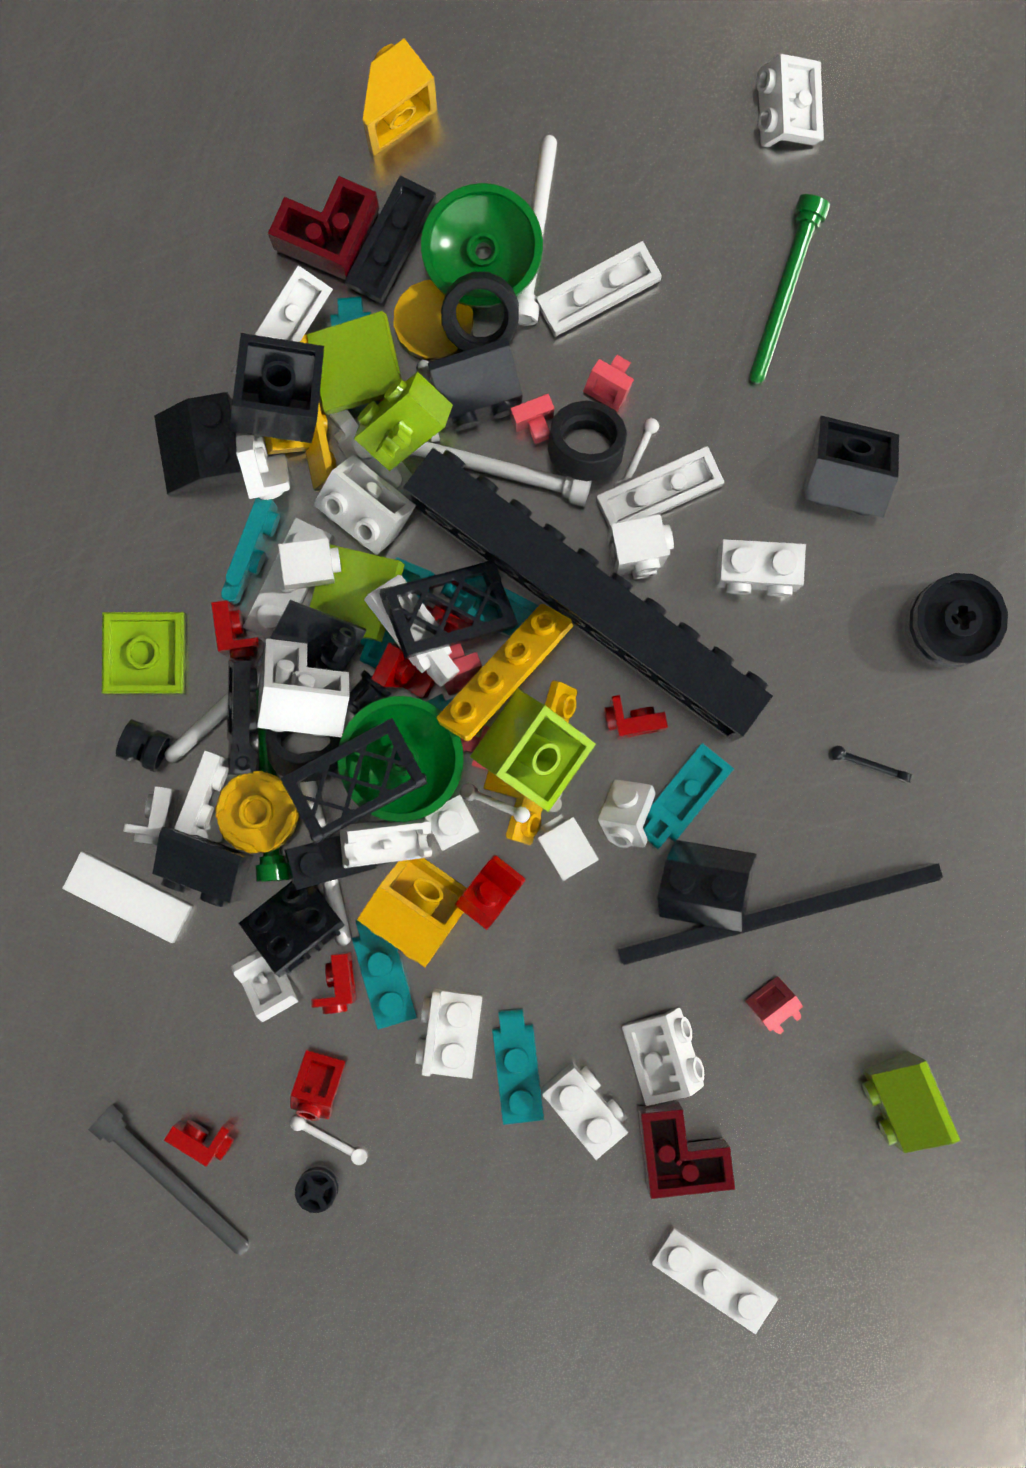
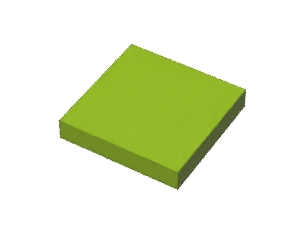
[307,311,402,415]
[309,544,405,642]
[102,612,186,695]

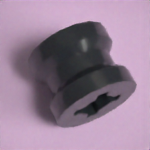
[295,1165,339,1213]

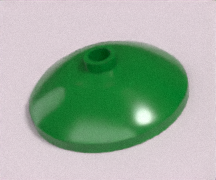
[421,183,543,308]
[338,696,464,822]

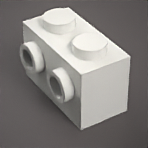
[313,455,416,555]
[607,514,674,579]
[716,539,806,597]
[541,1062,628,1160]

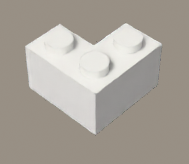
[257,638,349,737]

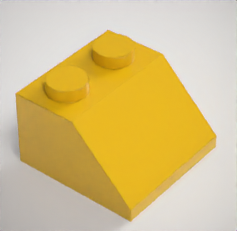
[363,38,437,156]
[357,858,467,967]

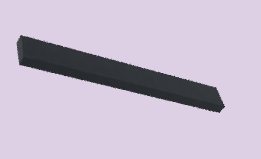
[615,863,943,965]

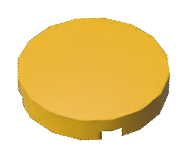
[393,280,473,361]
[215,771,299,854]

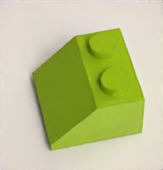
[470,688,596,812]
[862,1051,961,1153]

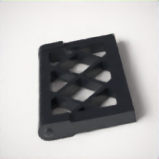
[380,560,518,659]
[280,718,427,844]

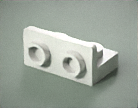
[756,54,824,147]
[236,432,290,500]
[174,751,243,843]
[415,989,483,1079]
[622,1008,704,1106]

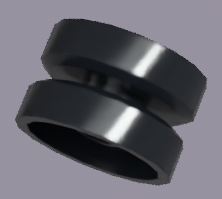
[905,573,1008,669]

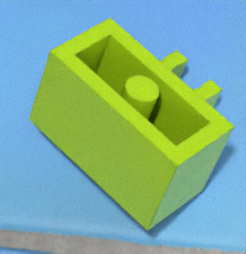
[354,371,453,471]

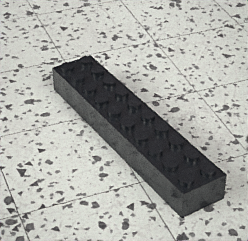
[403,448,773,741]

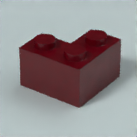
[268,176,380,280]
[638,1102,735,1199]

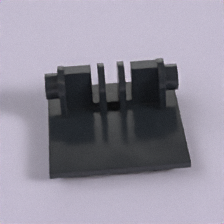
[257,600,366,672]
[238,881,345,978]

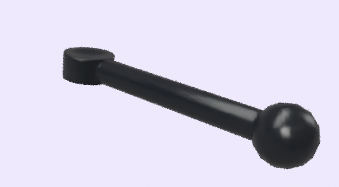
[830,745,913,783]

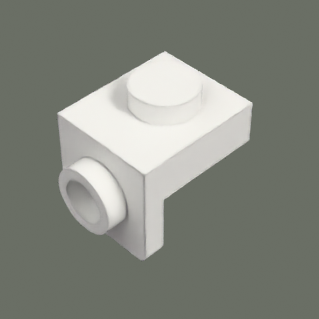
[598,779,656,848]
[231,951,298,1022]

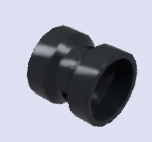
[116,719,171,772]

